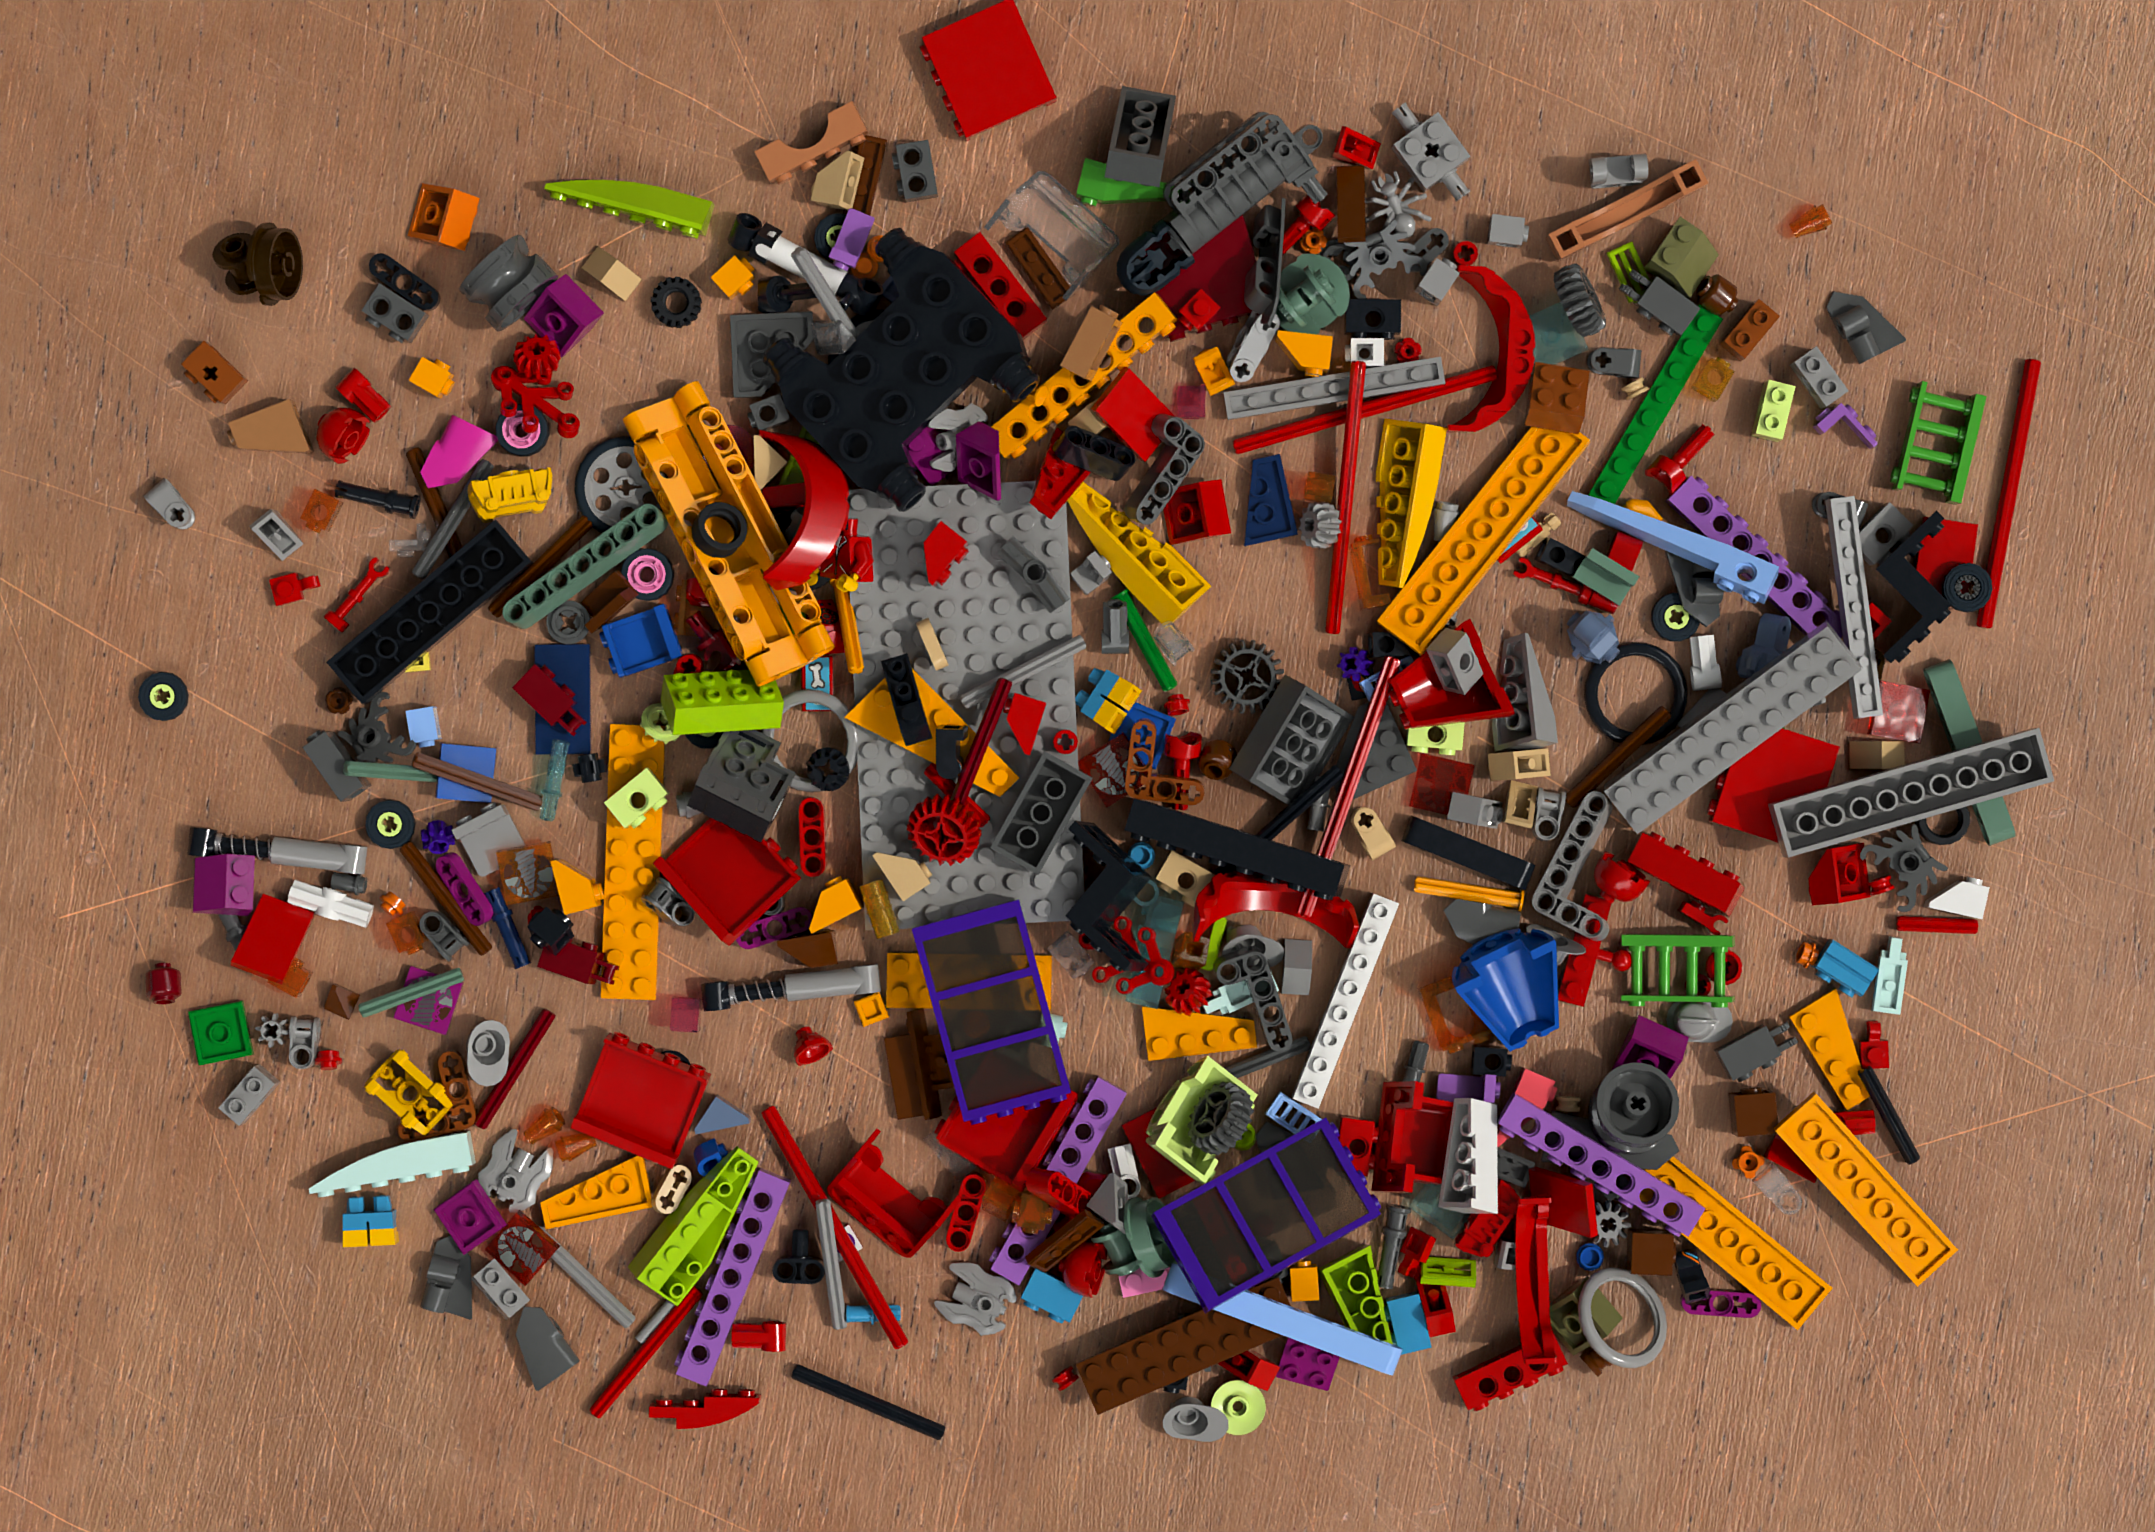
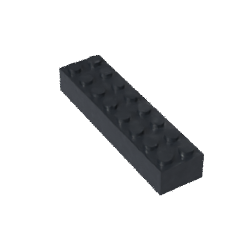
[326,519,533,705]
[1124,798,1351,900]

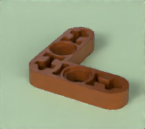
[1125,718,1205,805]
[398,1050,477,1142]

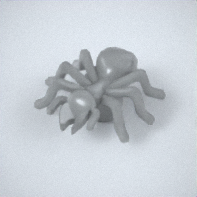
[1365,171,1432,239]

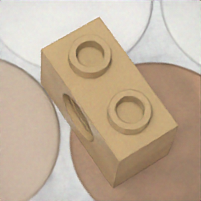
[1155,850,1215,907]

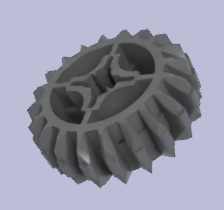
[1553,263,1606,337]
[1210,640,1284,714]
[1187,1081,1254,1155]

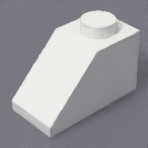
[1924,877,1990,919]

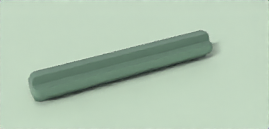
[343,761,437,782]
[358,968,464,1018]

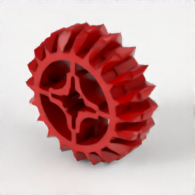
[906,793,982,866]

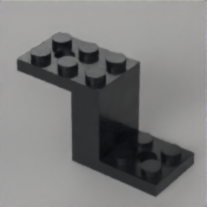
[1876,510,1951,663]
[1065,821,1152,972]

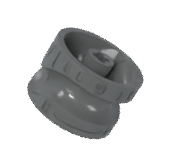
[459,235,558,332]
[1588,1062,1679,1155]

